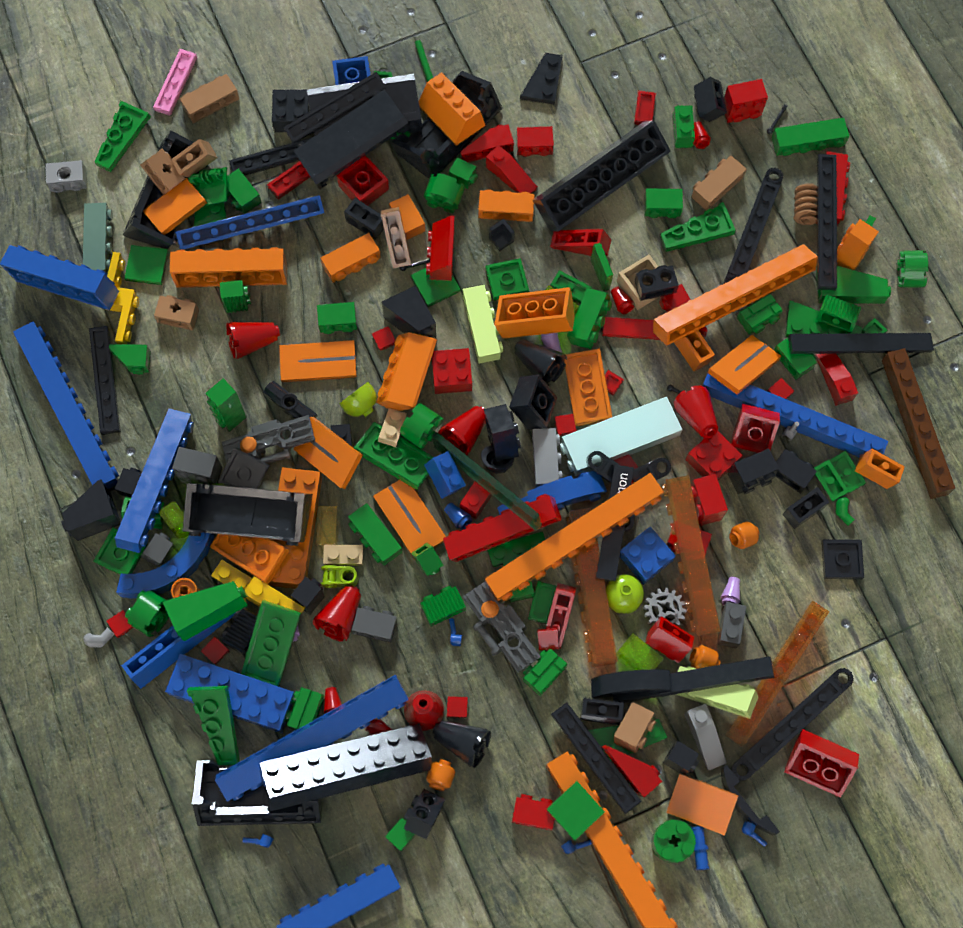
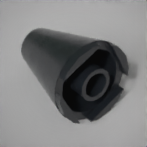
[514,339,567,386]
[433,720,491,768]

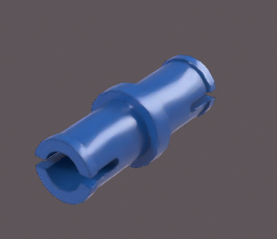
[691,826,710,870]

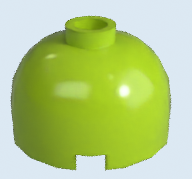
[339,382,377,417]
[605,574,644,614]

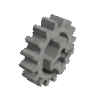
[643,588,687,627]

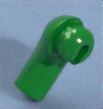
[835,497,855,526]

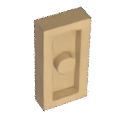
[378,408,407,447]
[323,545,363,566]

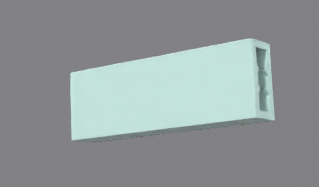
[560,396,682,476]

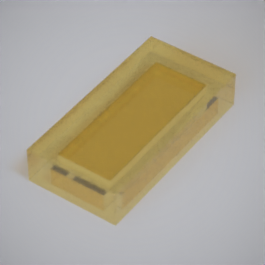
[316,506,338,546]

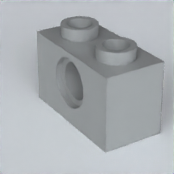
[46,160,87,192]

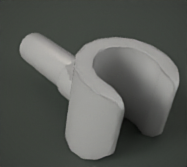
[782,422,799,441]

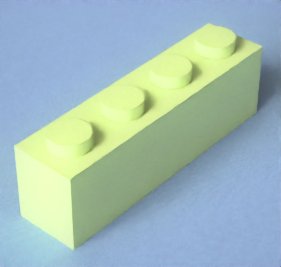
[463,285,503,364]
[675,666,759,719]

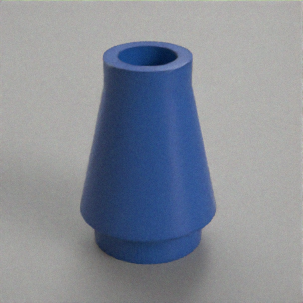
[444,503,472,530]

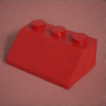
[426,216,455,281]
[784,729,859,798]

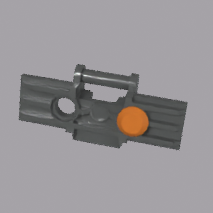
[222,415,315,464]
[463,582,541,673]

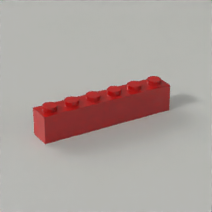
[443,494,562,562]

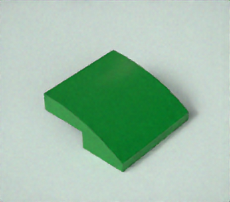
[814,451,866,502]

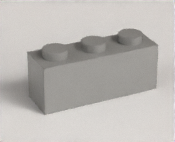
[532,428,562,488]

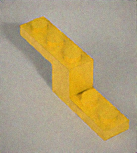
[105,252,139,344]
[211,560,305,614]

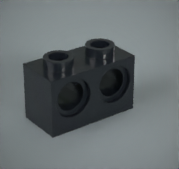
[344,198,384,240]
[634,265,679,301]
[404,788,446,839]

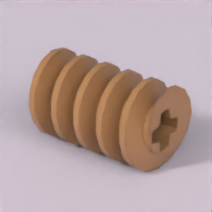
[794,183,817,225]

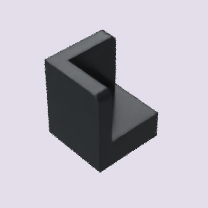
[489,219,515,252]

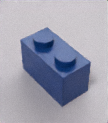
[425,451,466,499]

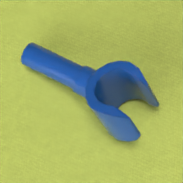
[449,618,462,646]
[742,822,767,847]
[242,834,273,848]
[561,840,592,854]

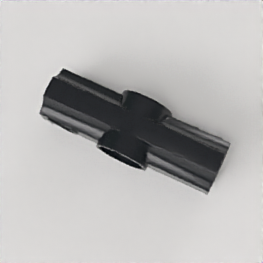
[263,380,317,419]

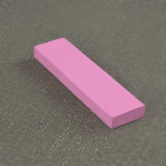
[153,49,197,116]

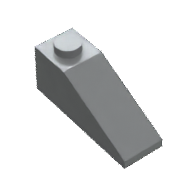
[684,704,727,771]

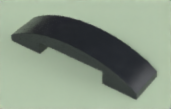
[591,669,671,699]
[720,765,780,835]

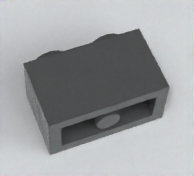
[140,533,173,566]
[717,602,746,649]
[352,606,397,643]

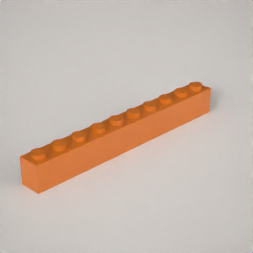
[653,244,818,346]
[485,473,664,602]
[546,751,678,928]

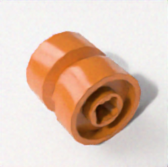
[171,578,200,598]

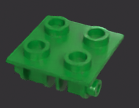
[189,167,227,207]

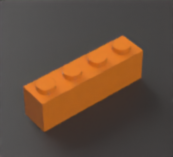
[837,219,879,270]

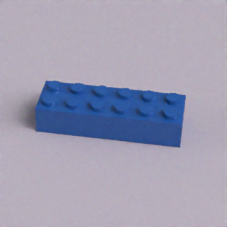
[0,245,119,310]
[165,654,295,733]

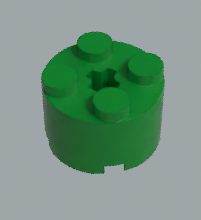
[424,173,465,213]
[896,250,928,288]
[400,403,444,449]
[125,590,169,637]
[651,820,696,864]

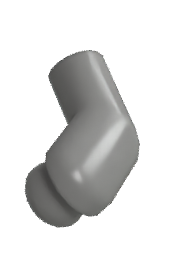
[84,628,115,647]

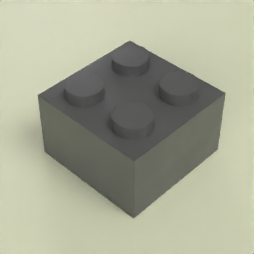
[172,447,222,485]

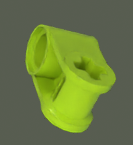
[320,565,359,588]

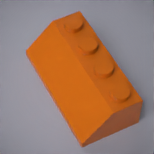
[419,72,485,145]
[494,287,575,339]
[376,332,437,411]

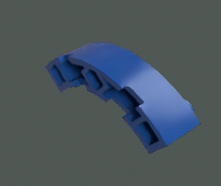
[497,471,607,515]
[116,533,215,599]

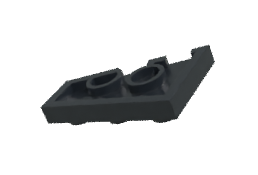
[520,53,563,105]

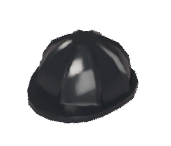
[481,445,514,474]

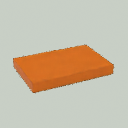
[143,178,207,236]
[666,773,739,835]

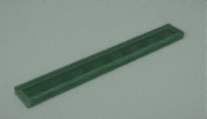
[431,432,541,531]

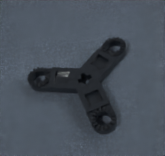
[586,451,672,531]

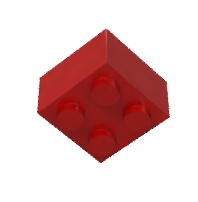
[724,79,768,123]
[337,155,389,206]
[432,348,472,394]
[732,403,780,453]
[685,431,743,481]
[686,474,728,526]

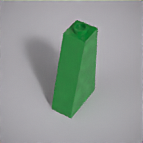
[816,266,891,304]
[163,581,248,641]

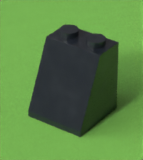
[382,286,436,338]
[61,479,121,541]

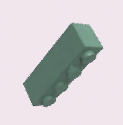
[83,203,113,275]

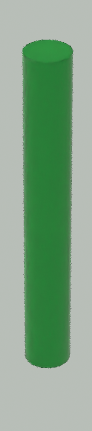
[415,40,433,82]

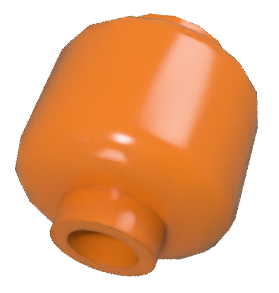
[729,521,759,549]
[689,645,720,669]
[426,759,455,791]

